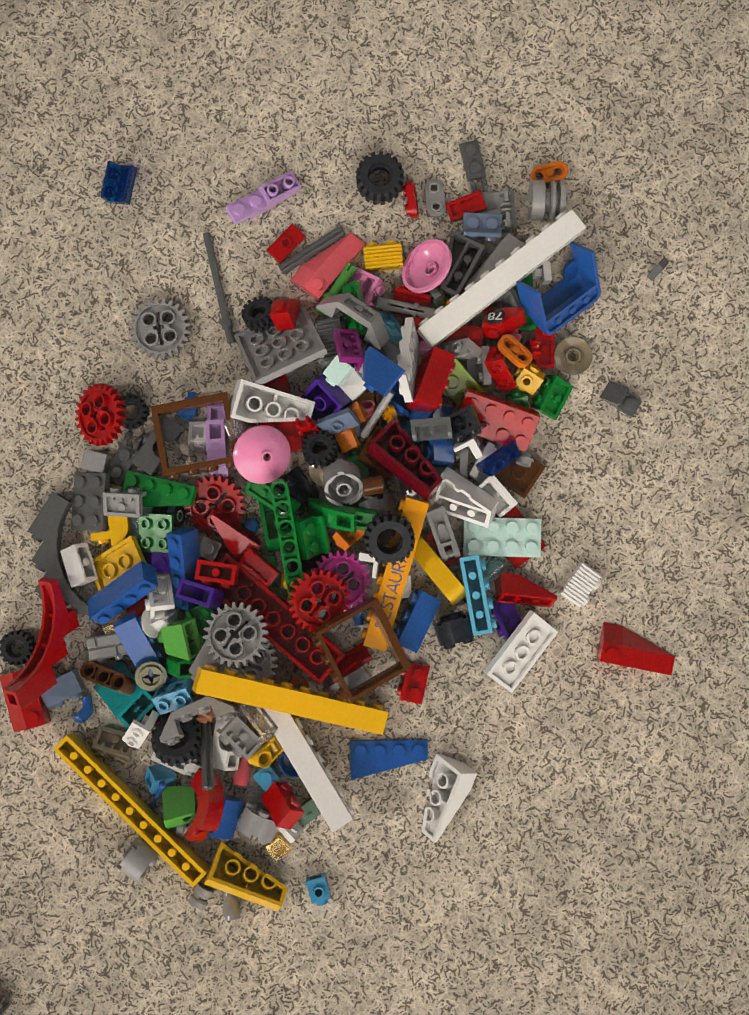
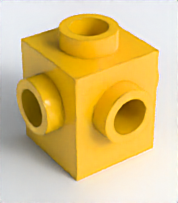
[513,363,545,395]

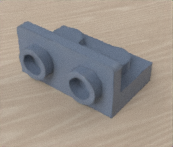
[462,213,502,242]

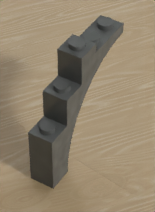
[28,492,89,616]

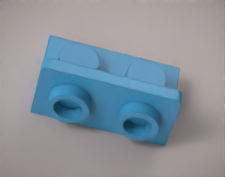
[151,678,195,715]

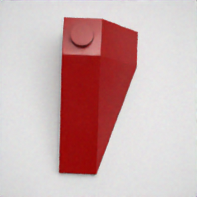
[596,622,675,676]

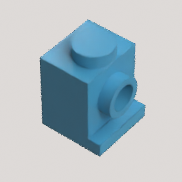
[306,872,331,906]

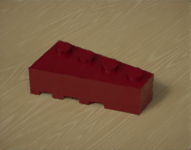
[367,417,443,502]

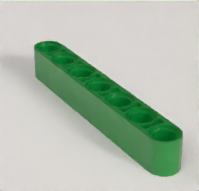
[270,478,308,608]

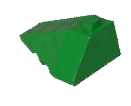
[258,481,301,552]

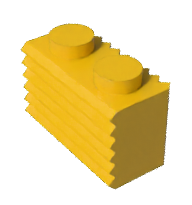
[363,240,403,272]

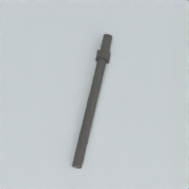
[203,232,235,344]

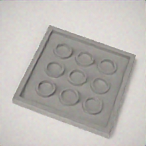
[234,303,328,385]

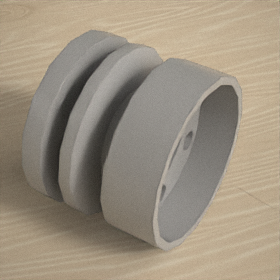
[528,180,567,221]

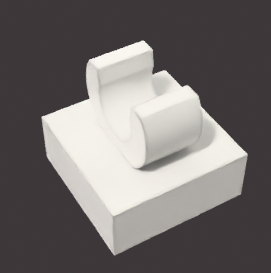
[532,261,552,285]

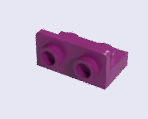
[333,328,365,371]

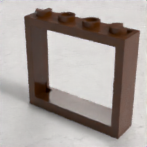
[150,392,238,479]
[311,597,412,703]

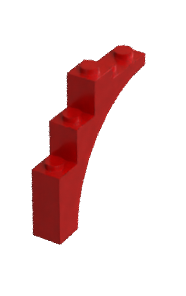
[2,577,80,710]

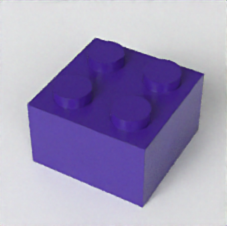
[301,374,352,422]

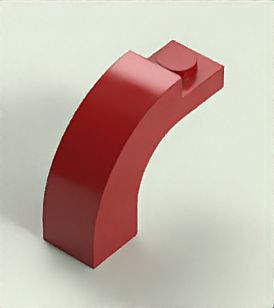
[184,768,224,842]

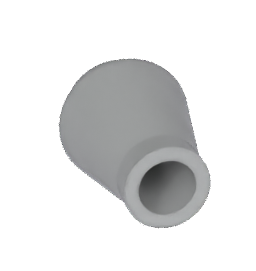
[222,892,242,921]

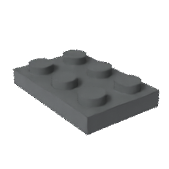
[71,473,110,531]

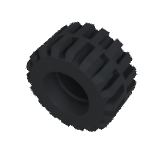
[356,151,404,205]
[364,511,415,565]
[151,714,201,767]

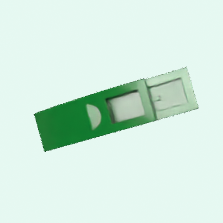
[307,498,378,532]

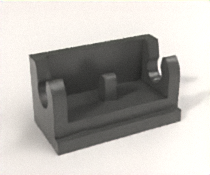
[410,417,453,441]

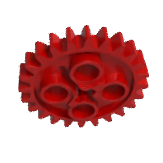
[75,383,127,446]
[184,474,247,536]
[286,568,351,632]

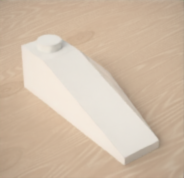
[230,379,315,423]
[422,753,477,843]

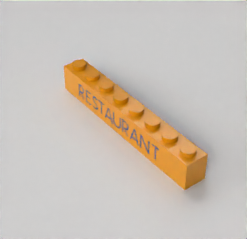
[361,495,429,652]

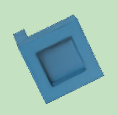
[144,764,177,794]

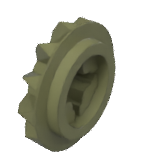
[135,660,167,691]

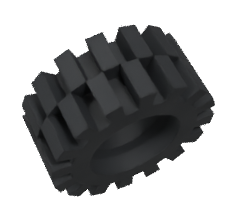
[241,296,275,333]
[120,394,149,430]
[302,431,338,469]
[0,630,36,666]

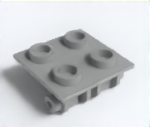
[478,188,517,229]

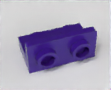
[491,600,522,639]

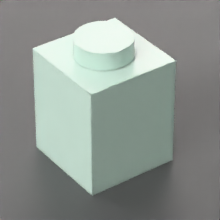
[323,355,355,386]

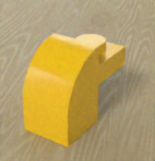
[90,516,132,546]

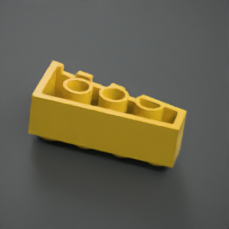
[204,841,288,911]

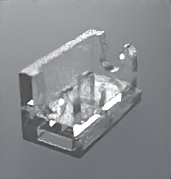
[237,704,278,744]

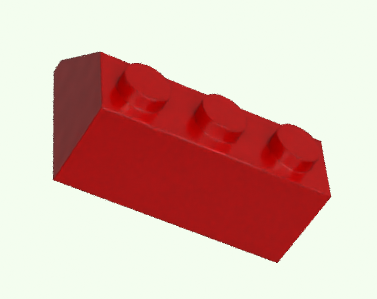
[405,346,456,413]
[0,670,51,732]

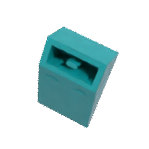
[93,659,155,728]

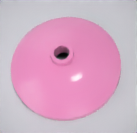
[402,239,452,293]
[233,425,291,484]

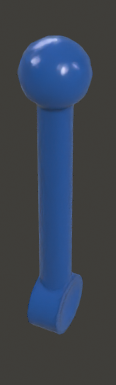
[148,781,166,810]

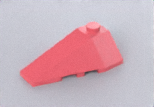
[290,233,366,303]

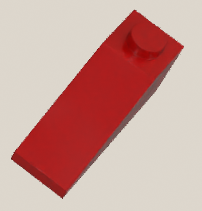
[210,508,260,561]
[494,572,557,608]

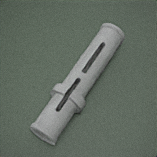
[377,296,436,319]

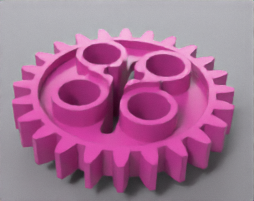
[311,550,371,612]

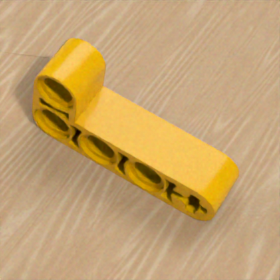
[413,536,466,607]

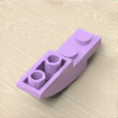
[225,171,302,225]
[205,404,230,480]

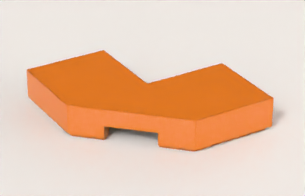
[335,401,368,454]

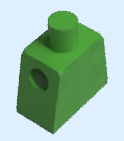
[158,618,202,660]
[163,786,198,829]

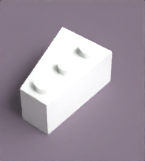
[434,467,498,528]

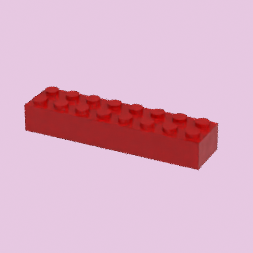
[204,553,346,685]

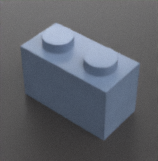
[41,669,87,709]

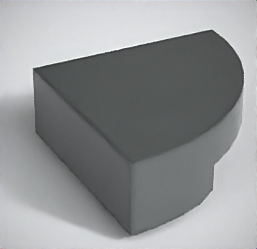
[647,257,669,281]

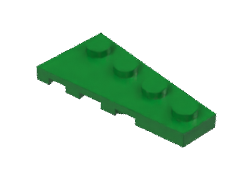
[122,470,198,507]

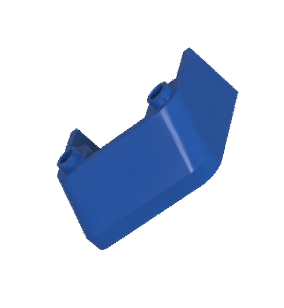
[516,241,601,335]
[362,346,438,420]

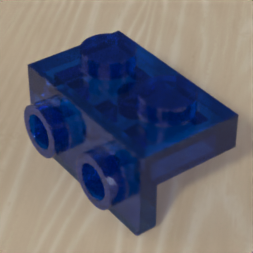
[100,161,137,205]
[476,440,521,477]

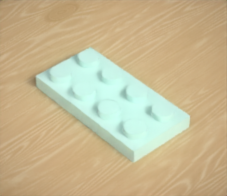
[463,518,541,558]

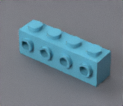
[459,555,497,636]

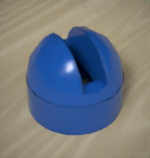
[243,517,259,533]

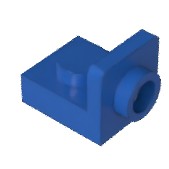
[176,392,198,421]

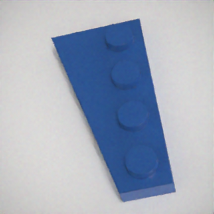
[350,739,428,780]

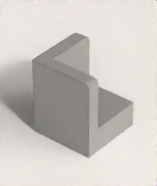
[80,450,111,473]

